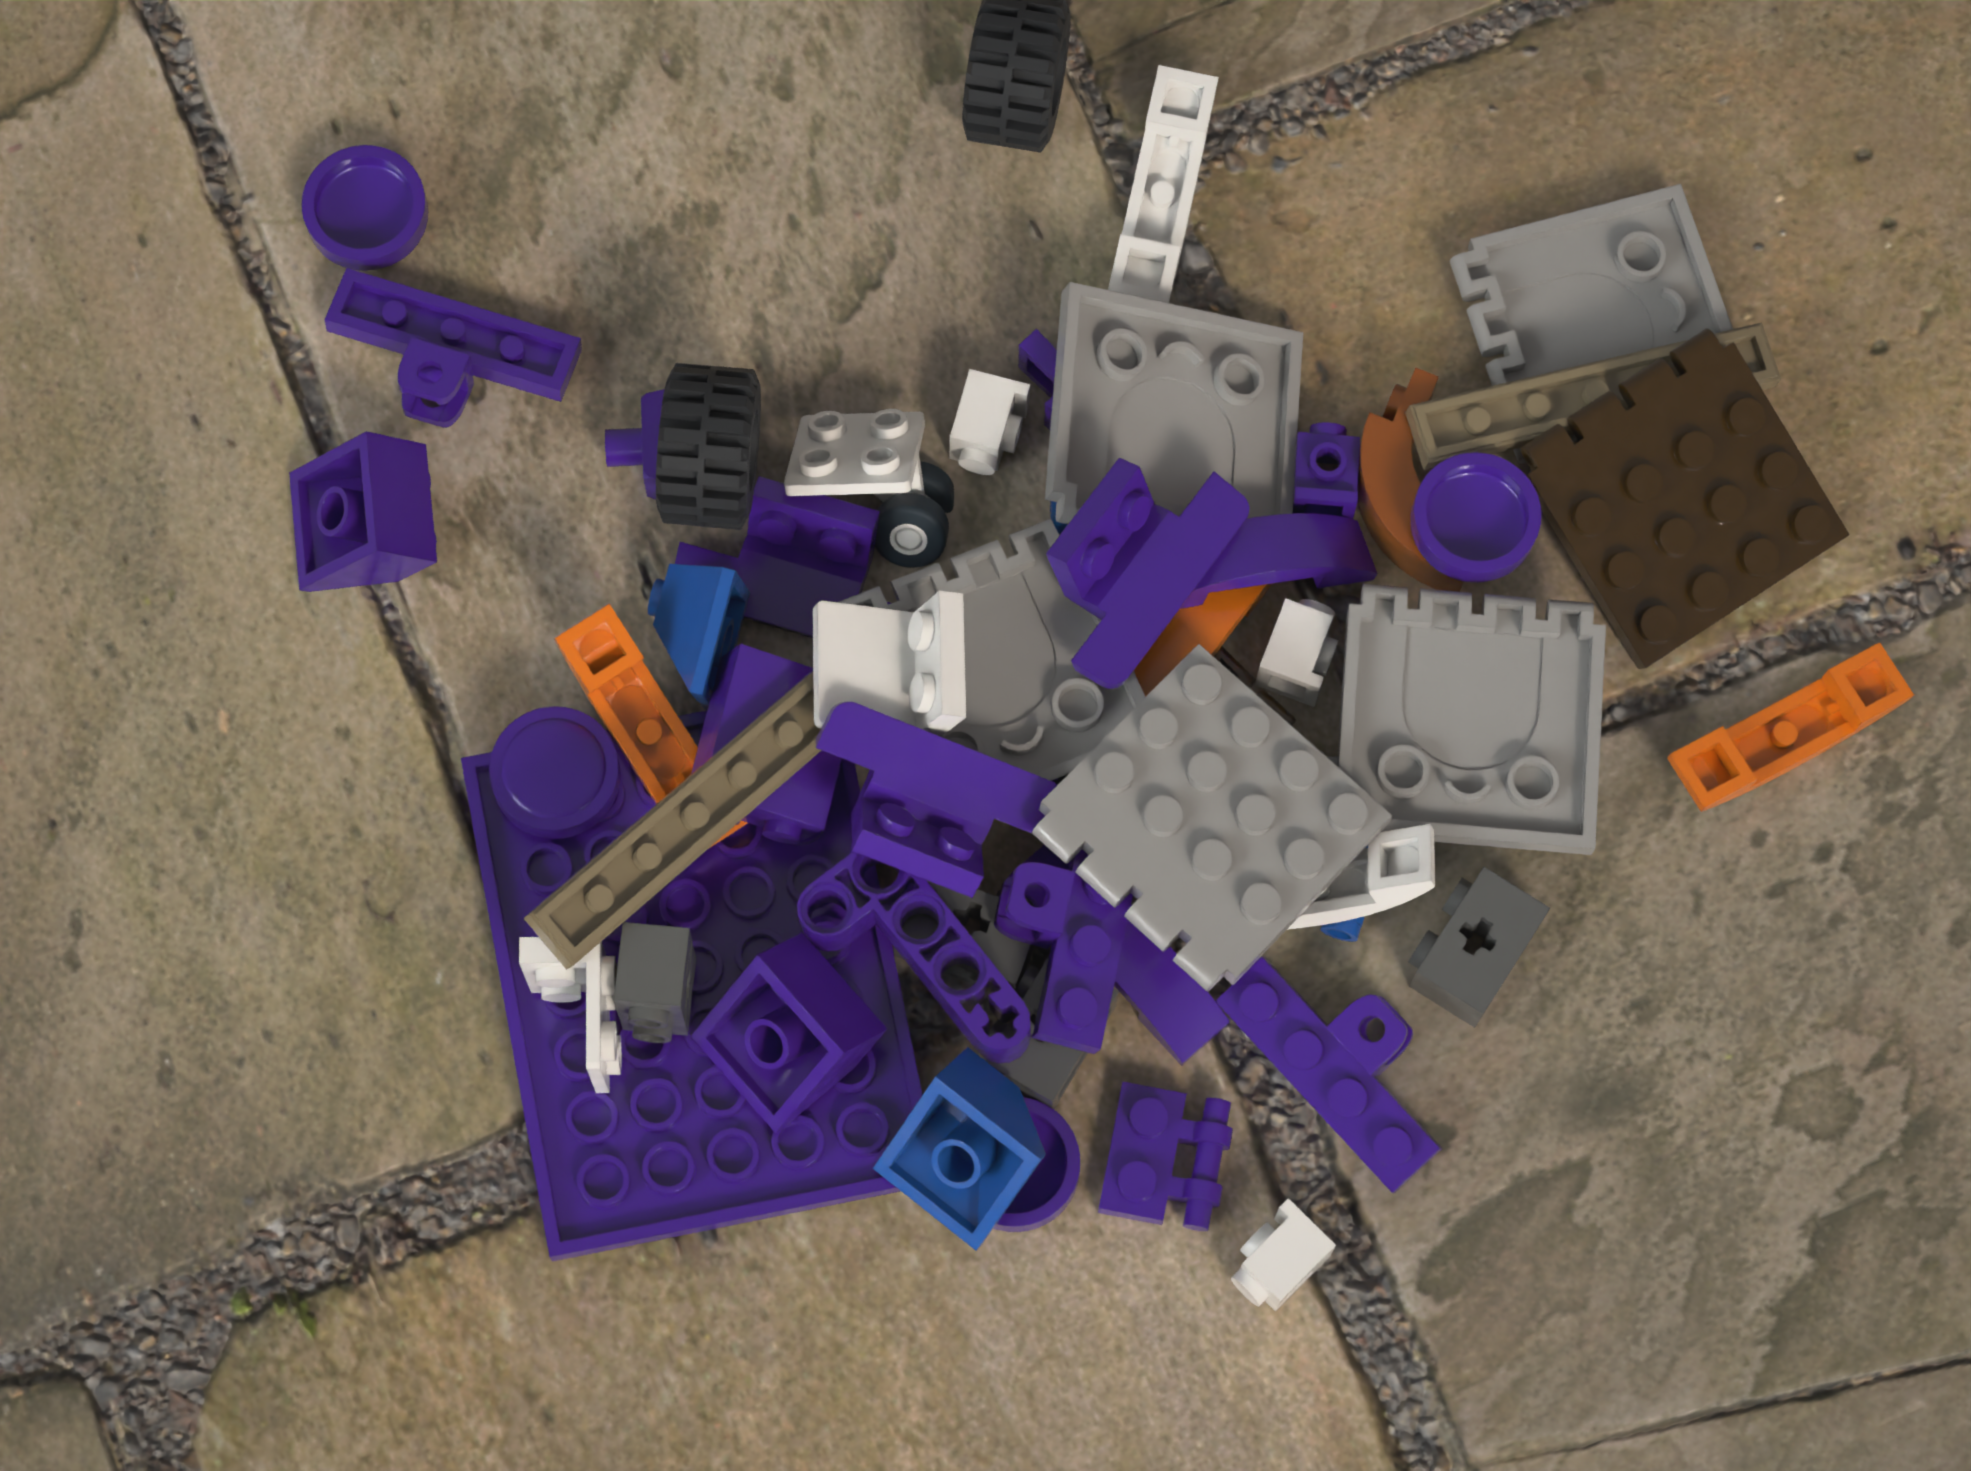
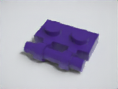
[1098,1081,1233,1231]

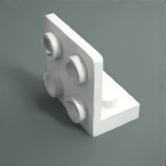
[813,590,966,737]
[519,937,622,1093]

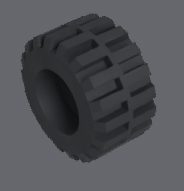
[962,0,1071,153]
[656,363,761,530]

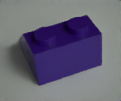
[289,431,437,592]
[691,933,887,1133]

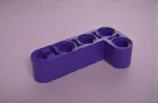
[797,851,1031,1064]

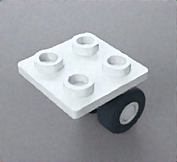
[784,409,954,568]

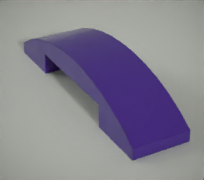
[1180,513,1378,609]
[1008,845,1230,1066]

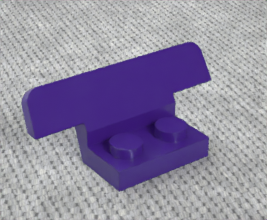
[1046,458,1250,689]
[675,476,892,638]
[816,702,1057,898]

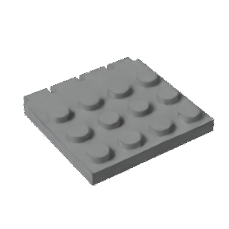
[1449,184,1733,463]
[1045,282,1303,524]
[838,519,1145,785]
[1337,584,1606,855]
[1032,644,1393,992]

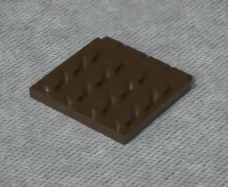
[1521,328,1850,669]

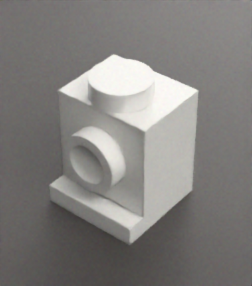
[949,369,1030,475]
[1255,599,1339,707]
[1231,1198,1336,1311]

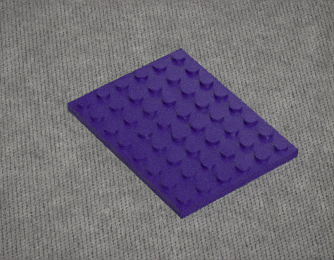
[461,710,923,1262]

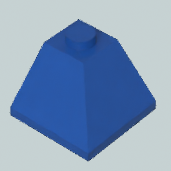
[648,564,751,710]
[873,1047,1046,1251]

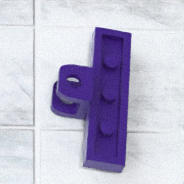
[324,268,582,428]
[994,850,1133,1054]
[1215,957,1443,1193]

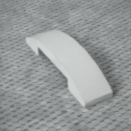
[1108,65,1219,303]
[1288,824,1435,929]

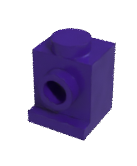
[1292,422,1360,519]

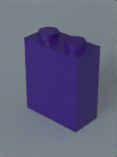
[691,644,842,844]

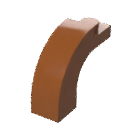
[1357,368,1464,592]

